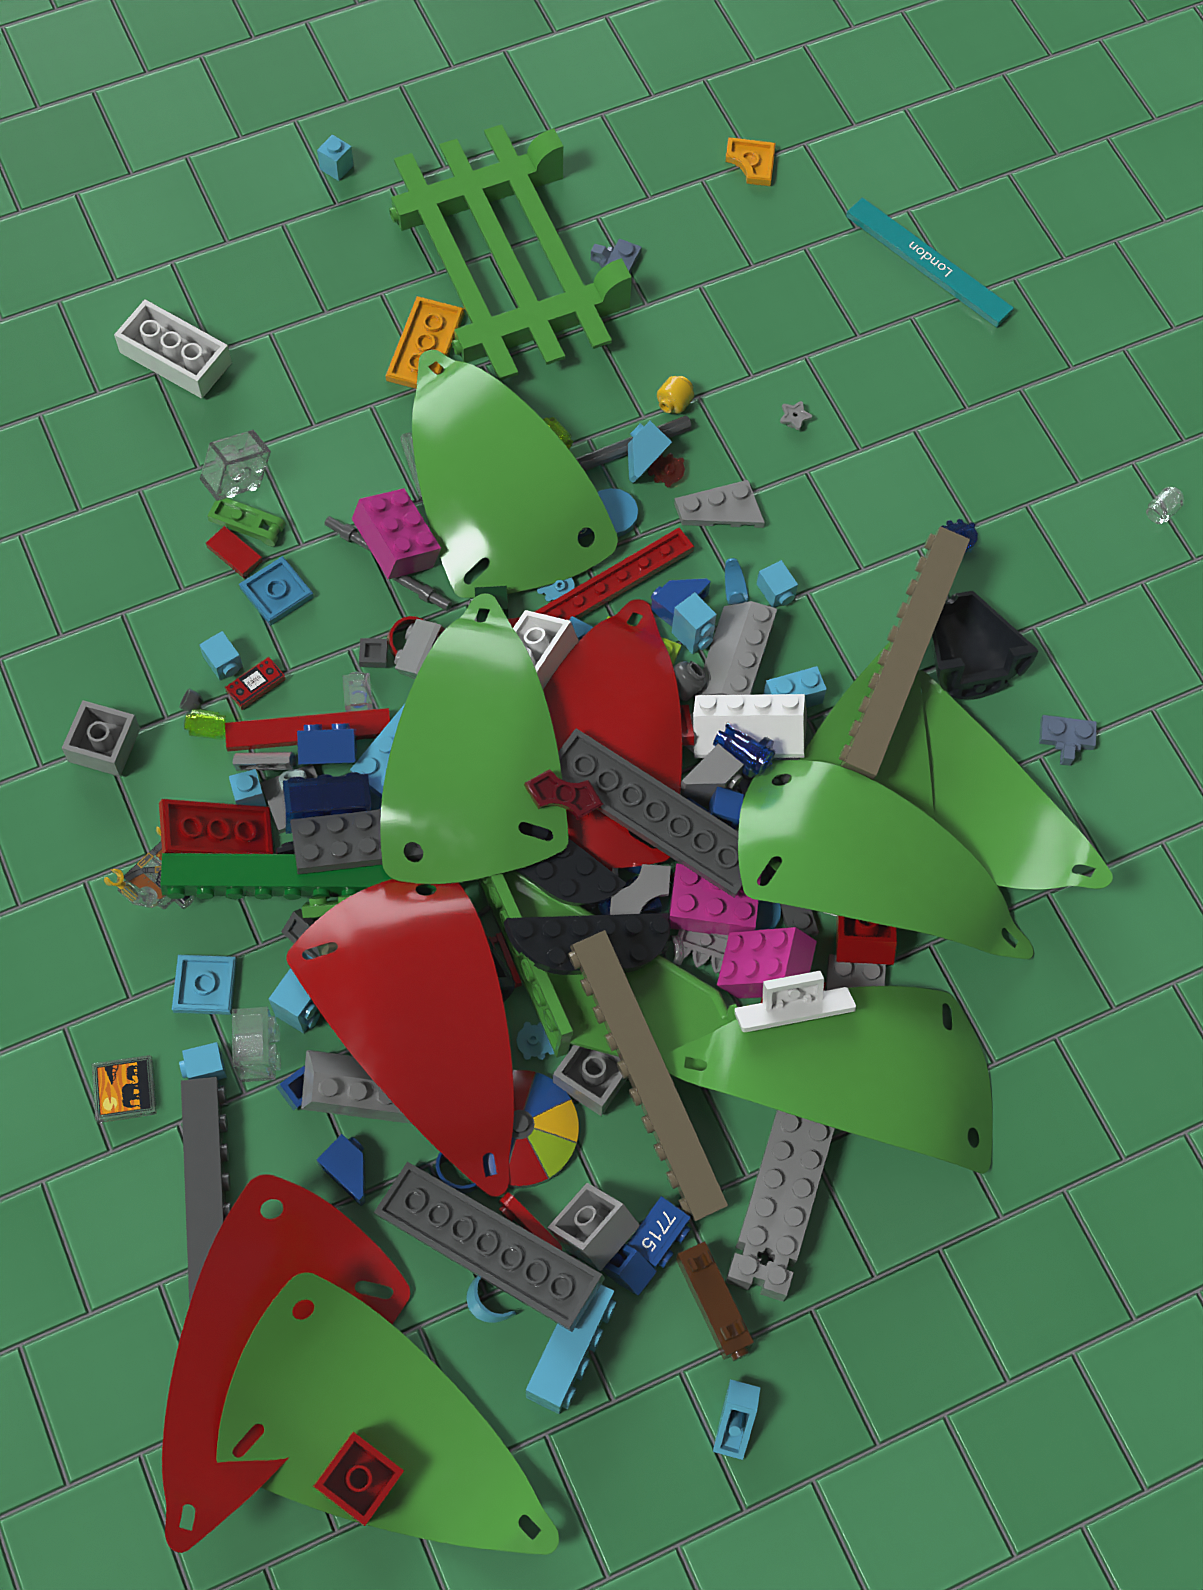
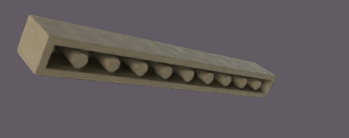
[839,526,970,780]
[568,930,728,1221]

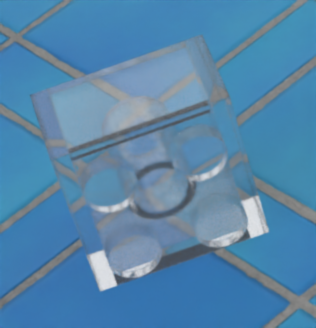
[200,430,271,501]
[232,1007,281,1082]

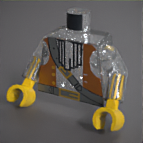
[104,826,195,909]

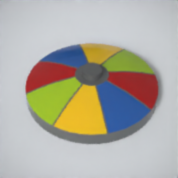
[483,1070,579,1189]

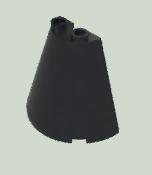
[931,591,1038,700]

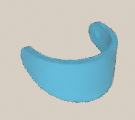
[467,1276,516,1323]

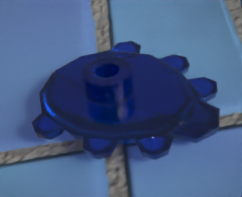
[938,519,978,553]

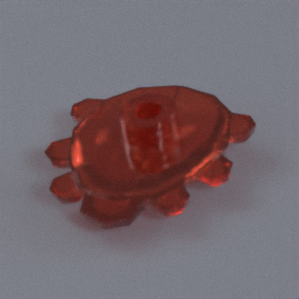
[648,453,685,488]

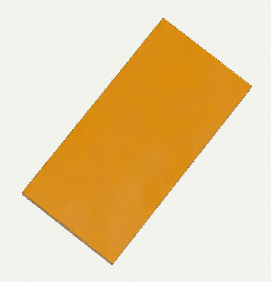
[386,296,465,389]

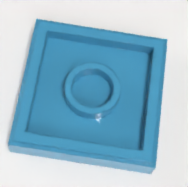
[239,556,314,626]

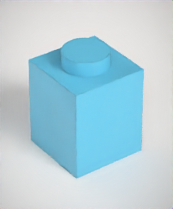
[317,135,354,181]
[757,560,798,608]
[199,631,243,680]
[229,769,266,807]
[179,1042,227,1080]

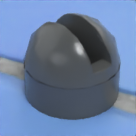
[180,688,203,712]

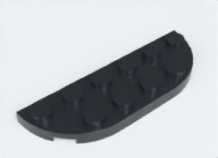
[516,822,626,906]
[504,913,670,975]

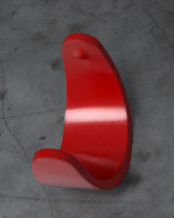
[387,616,425,657]

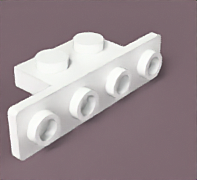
[735,971,856,1032]

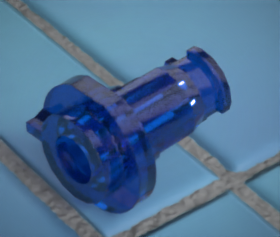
[713,722,776,778]

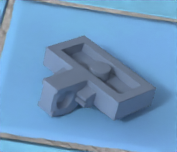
[590,239,642,273]
[1039,715,1097,766]

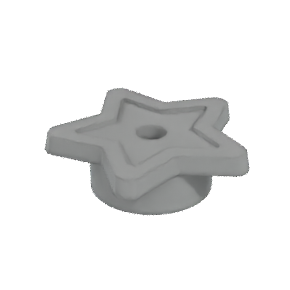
[780,401,812,430]

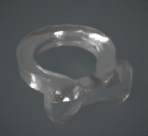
[659,935,684,967]

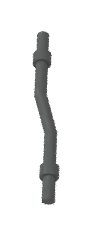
[324,516,452,611]

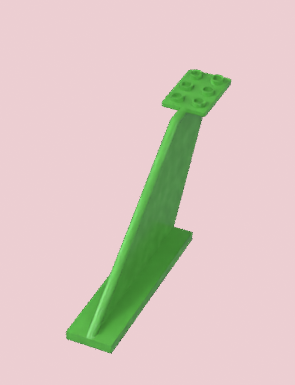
[478,870,737,1071]

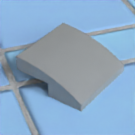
[233,752,296,771]

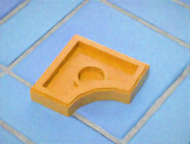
[725,137,776,186]

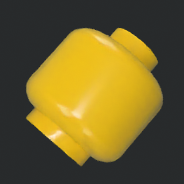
[657,376,694,414]

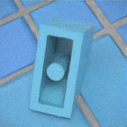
[628,421,672,483]
[713,1379,760,1460]

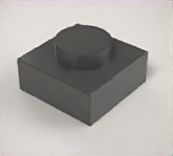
[359,638,388,668]

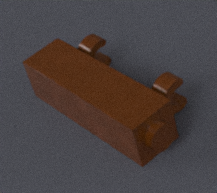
[676,1241,754,1361]

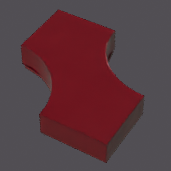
[524,769,603,820]

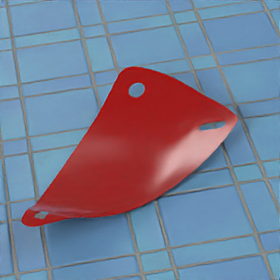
[543,599,682,868]
[286,879,514,1196]
[162,1174,410,1553]

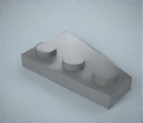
[674,480,765,528]

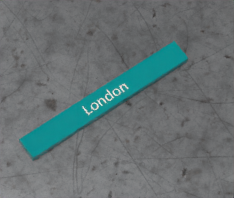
[846,197,1014,327]

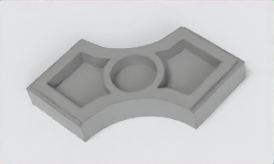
[610,864,671,915]

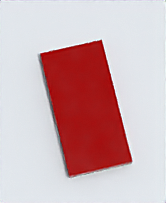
[159,799,274,854]

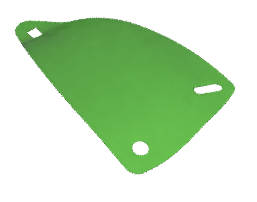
[412,350,618,598]
[216,1273,559,1555]

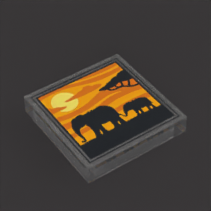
[92,1055,157,1123]

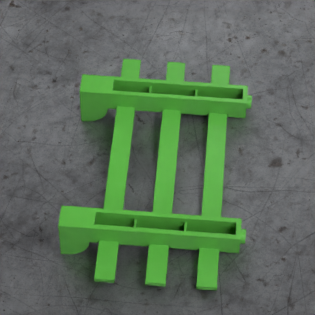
[389,124,632,381]

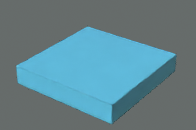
[172,955,237,1015]

